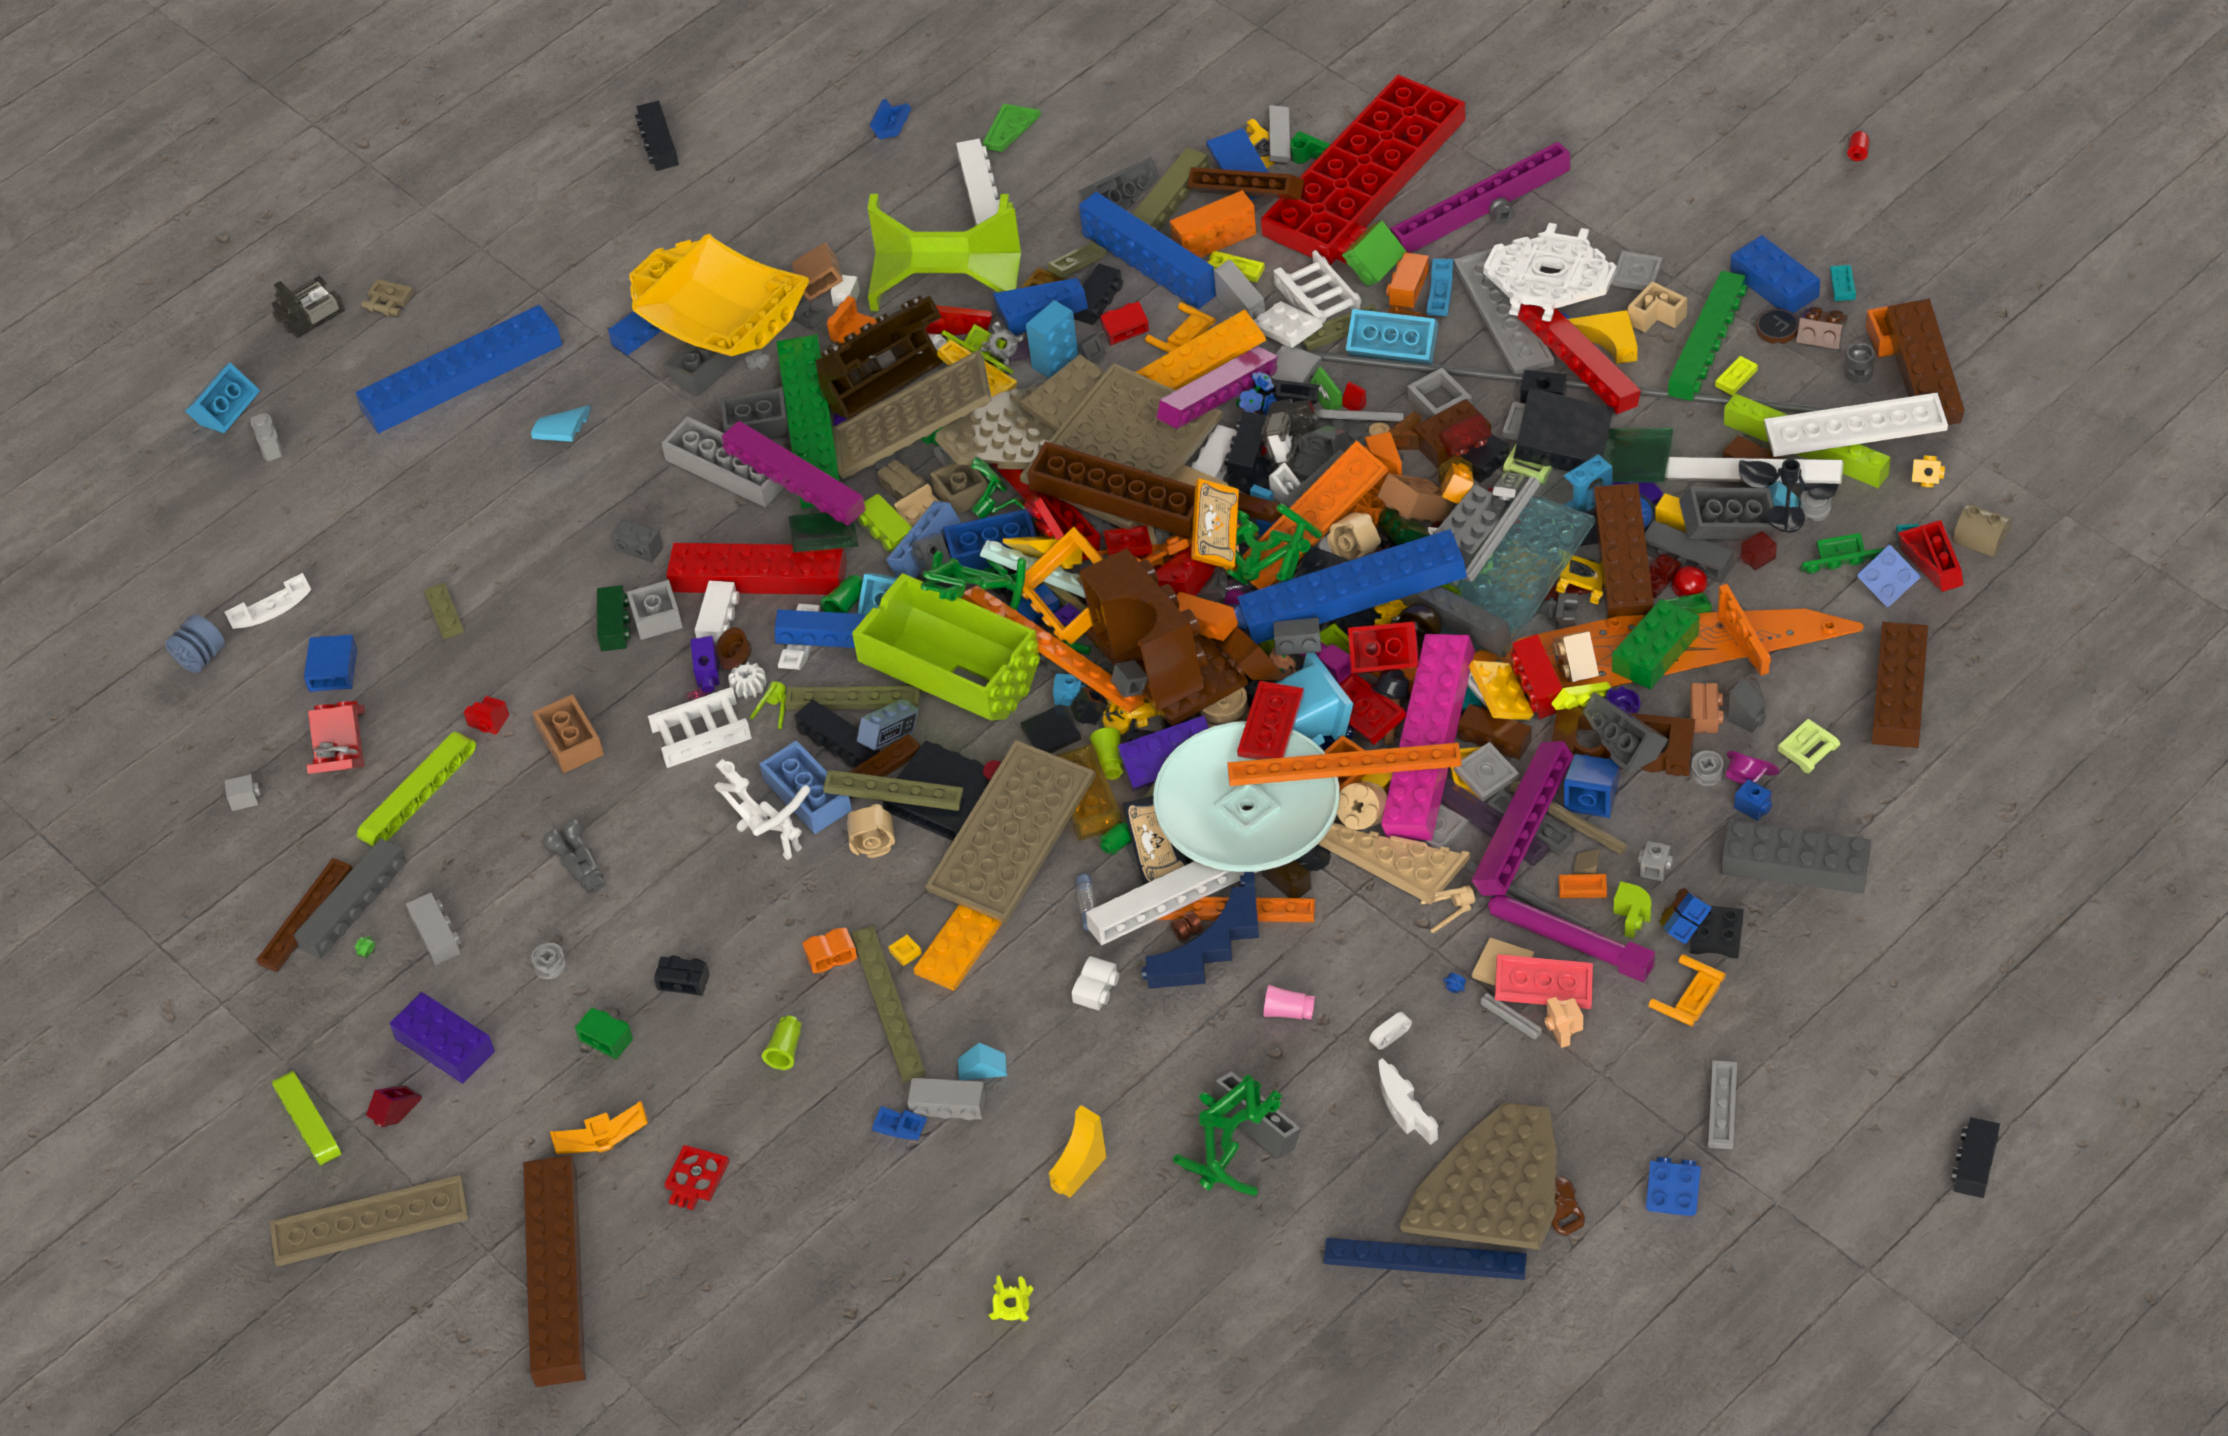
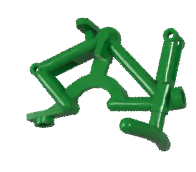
[1226,504,1322,586]
[920,551,1026,611]
[1173,1075,1282,1196]

